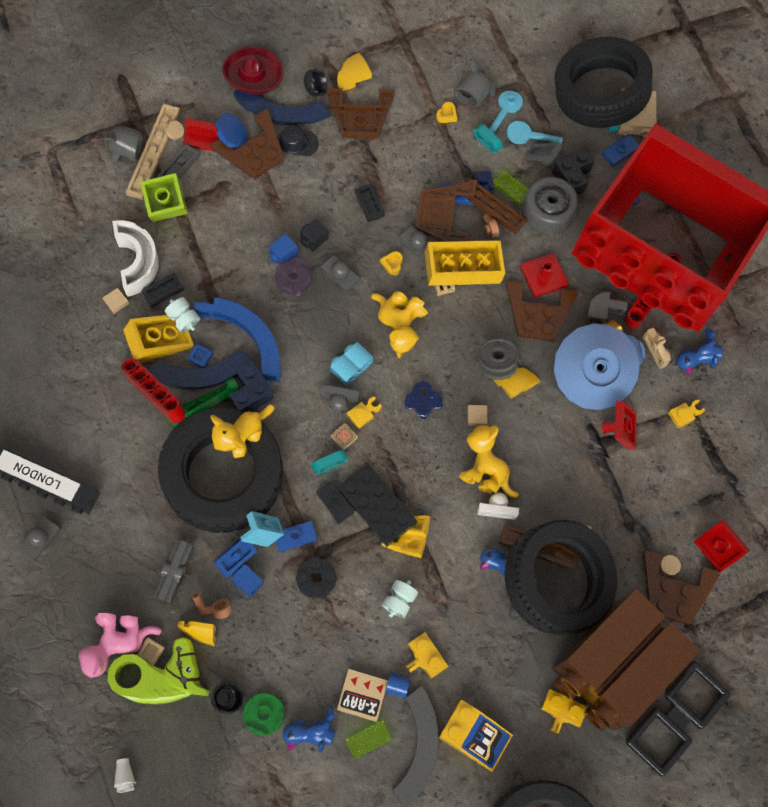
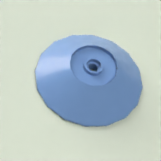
[554,323,640,410]

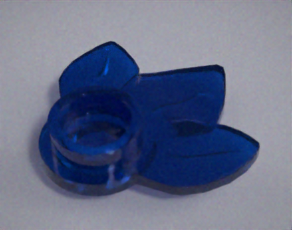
[405,381,443,419]

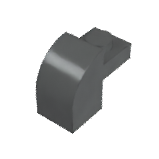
[585,292,628,324]

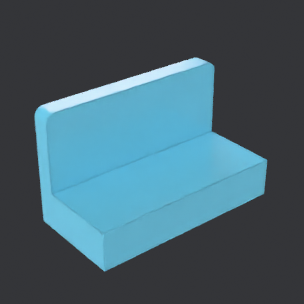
[240,511,284,547]

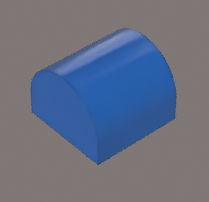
[385,672,410,698]

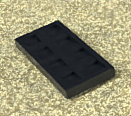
[337,464,417,547]

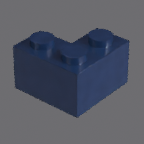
[229,360,274,412]

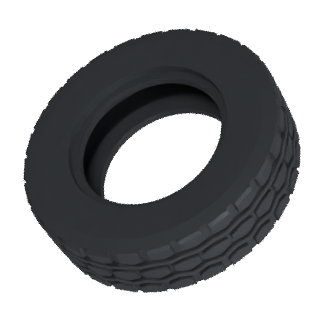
[158,408,283,533]

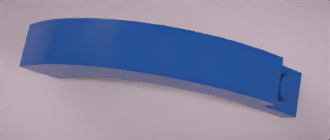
[194,297,281,382]

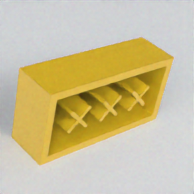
[424,241,505,286]

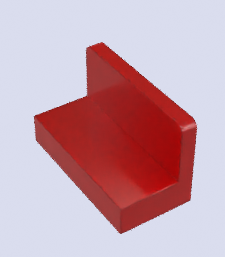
[183,118,219,152]

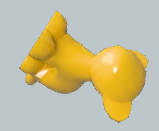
[371,291,428,358]
[210,404,275,459]
[458,425,519,499]

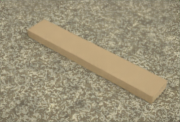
[125,103,181,200]

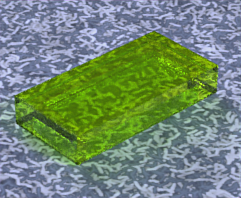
[492,170,528,206]
[345,720,392,760]

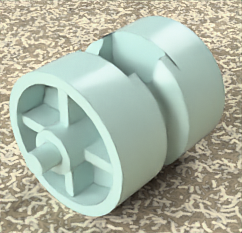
[164,297,200,333]
[382,580,418,618]

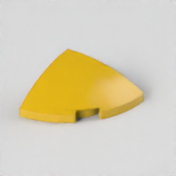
[337,53,372,91]
[494,367,540,399]
[381,515,430,558]
[177,621,216,647]

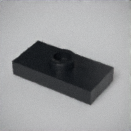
[354,184,385,222]
[141,273,184,307]
[316,481,355,525]

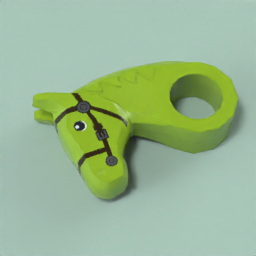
[108,637,209,705]

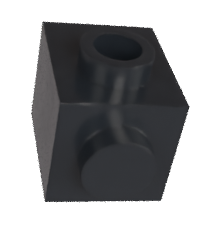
[300,219,329,252]

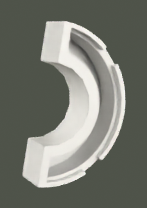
[112,220,159,297]

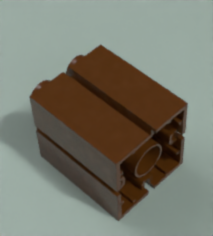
[552,588,700,731]

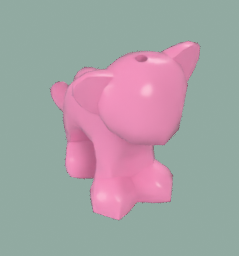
[78,613,162,678]

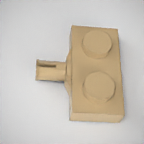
[643,328,671,369]

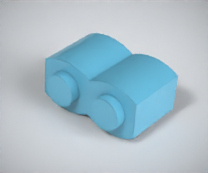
[330,342,374,386]

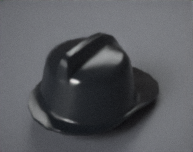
[277,125,319,156]

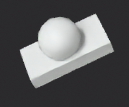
[477,493,519,520]

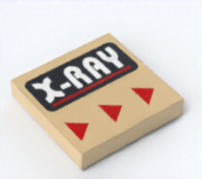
[337,669,388,722]

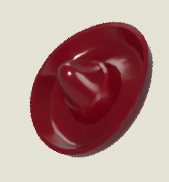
[222,46,283,95]

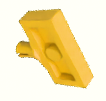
[405,632,449,679]
[541,689,588,733]

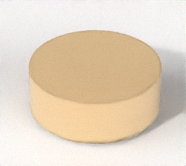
[165,121,184,140]
[660,555,681,576]

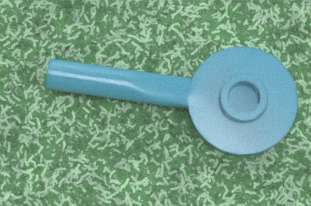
[489,91,523,133]
[507,121,563,144]

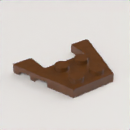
[327,88,395,139]
[210,109,284,180]
[416,180,477,242]
[506,281,578,342]
[643,550,721,625]

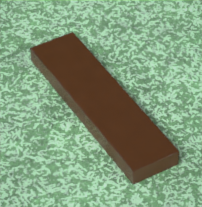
[463,177,527,235]
[498,523,578,571]

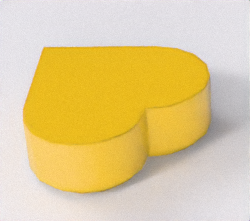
[436,102,457,123]
[380,251,403,275]

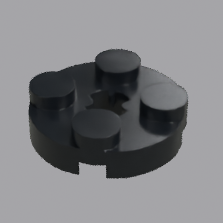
[296,557,336,599]

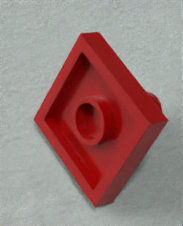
[520,253,569,299]
[602,401,637,450]
[694,519,750,572]

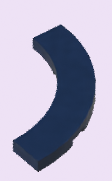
[233,91,329,126]
[148,349,254,389]

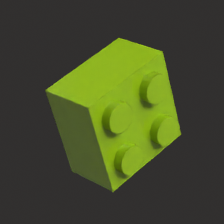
[140,173,188,222]

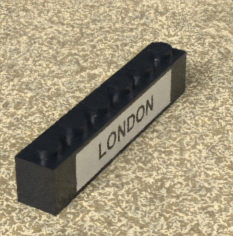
[0,446,100,515]

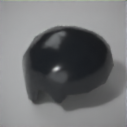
[303,69,327,96]
[211,682,245,715]

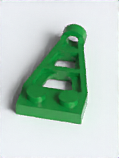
[162,378,239,427]

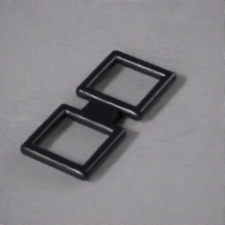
[625,661,731,777]

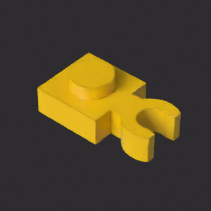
[347,397,382,430]
[668,400,705,429]

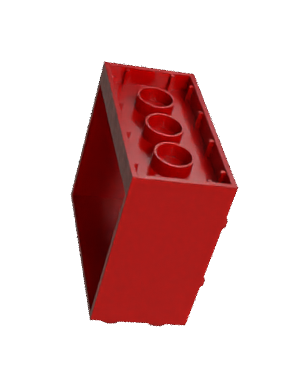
[571,123,768,332]

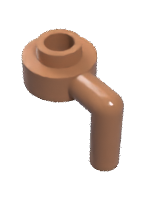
[483,214,499,238]
[192,593,233,619]

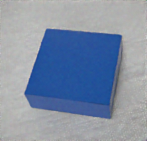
[187,343,214,368]

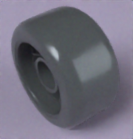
[522,177,579,234]

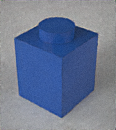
[268,234,298,267]
[231,564,264,598]

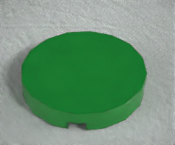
[243,692,285,736]

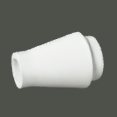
[114,758,136,793]

